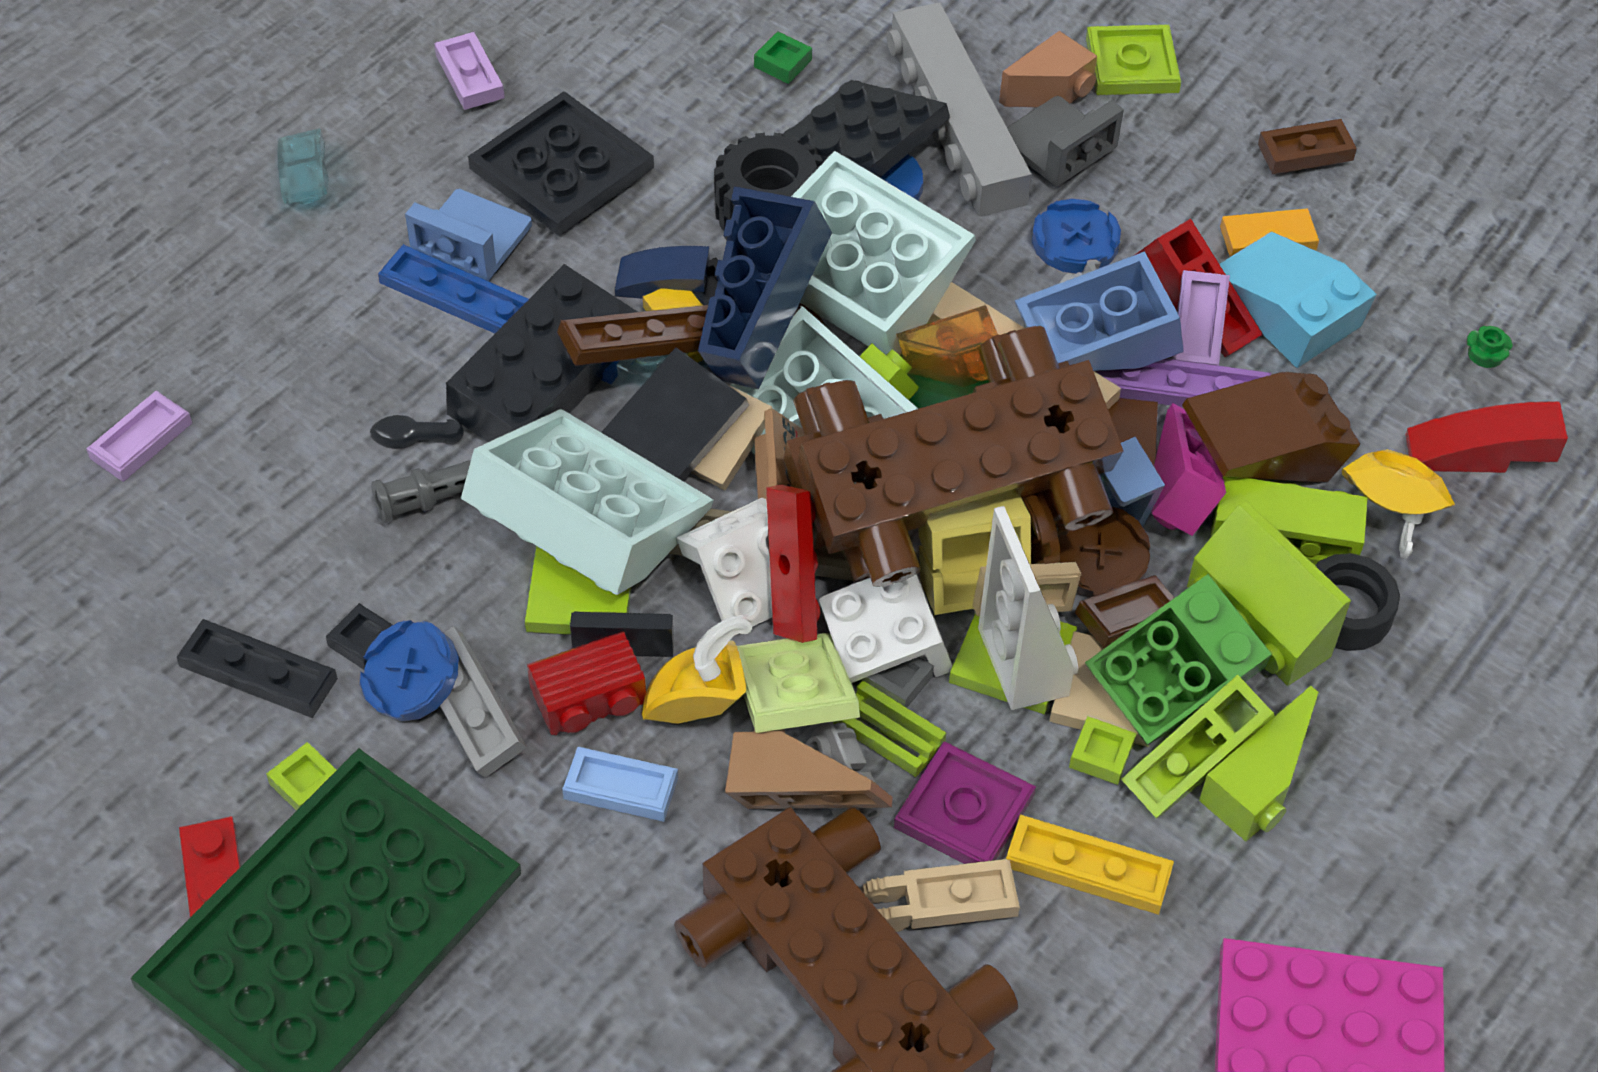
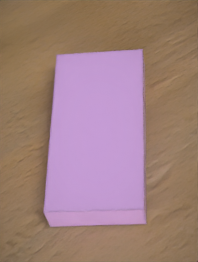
[1172,270,1230,366]
[86,391,192,482]

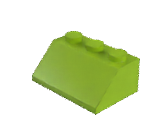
[1187,500,1351,686]

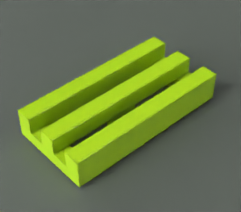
[833,681,947,777]

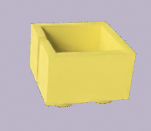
[918,489,1031,615]

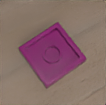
[893,741,1036,864]

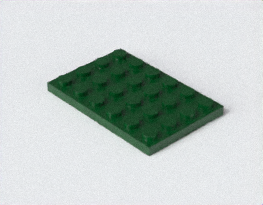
[131,748,521,1072]

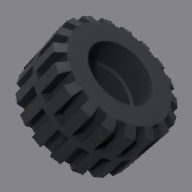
[714,132,823,231]

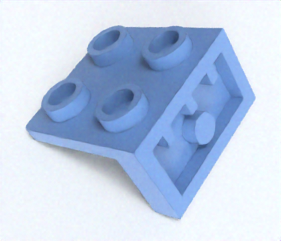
[405,189,532,281]

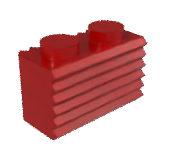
[527,631,646,736]

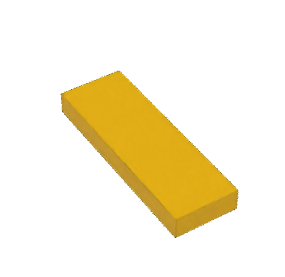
[1006,814,1174,915]

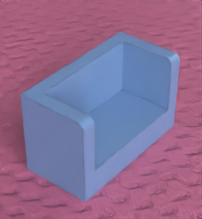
[1099,437,1165,527]

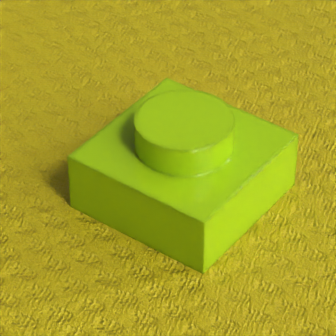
[859,343,919,400]
[1069,716,1137,785]
[266,742,337,810]

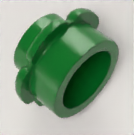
[1466,326,1513,368]

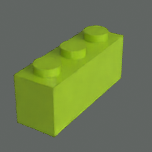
[1210,477,1367,565]

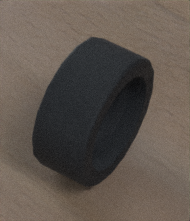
[1315,553,1400,651]

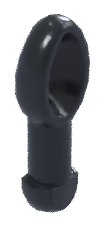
[370,415,464,449]

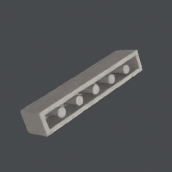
[887,2,1032,217]

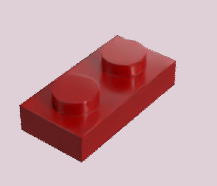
[179,816,241,917]

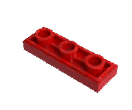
[766,485,820,643]

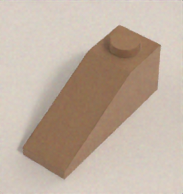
[725,729,893,809]

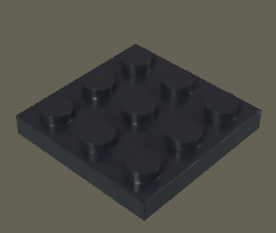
[783,80,950,178]
[468,91,654,236]

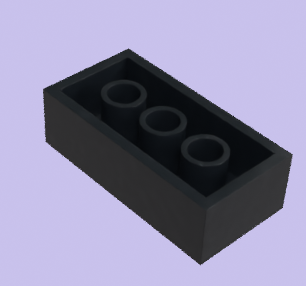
[446,264,638,442]

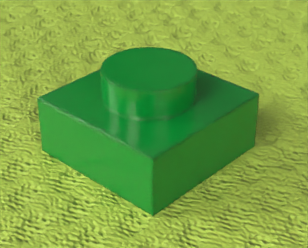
[754,31,812,84]

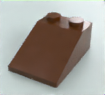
[1182,372,1361,482]

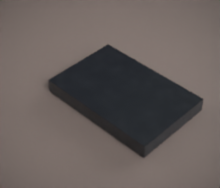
[601,347,749,481]

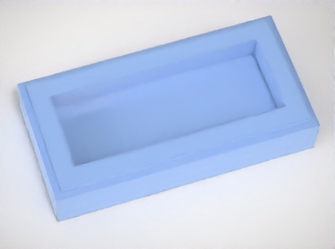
[562,747,678,822]

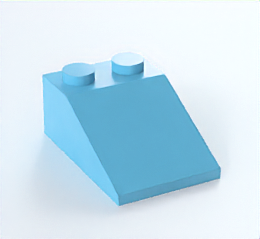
[1220,232,1377,368]

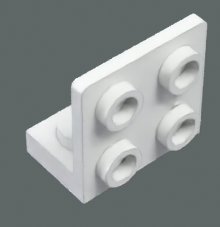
[676,498,773,636]
[819,574,953,683]

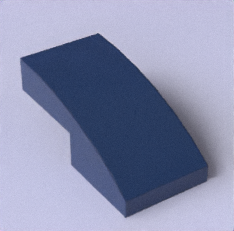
[615,246,710,299]

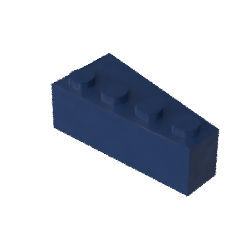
[698,186,832,389]

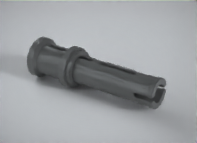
[371,460,471,523]

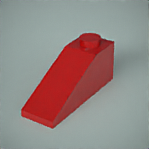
[1135,219,1262,357]

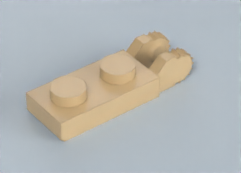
[861,859,1020,932]

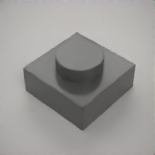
[863,657,934,708]

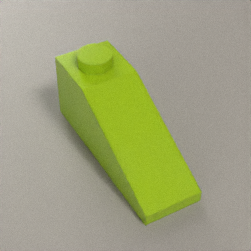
[1121,675,1275,819]
[1199,686,1319,842]

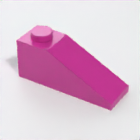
[1152,403,1226,536]

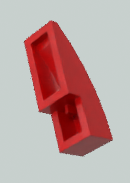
[1405,401,1568,473]

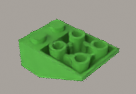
[1085,574,1272,746]

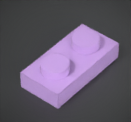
[434,32,504,110]

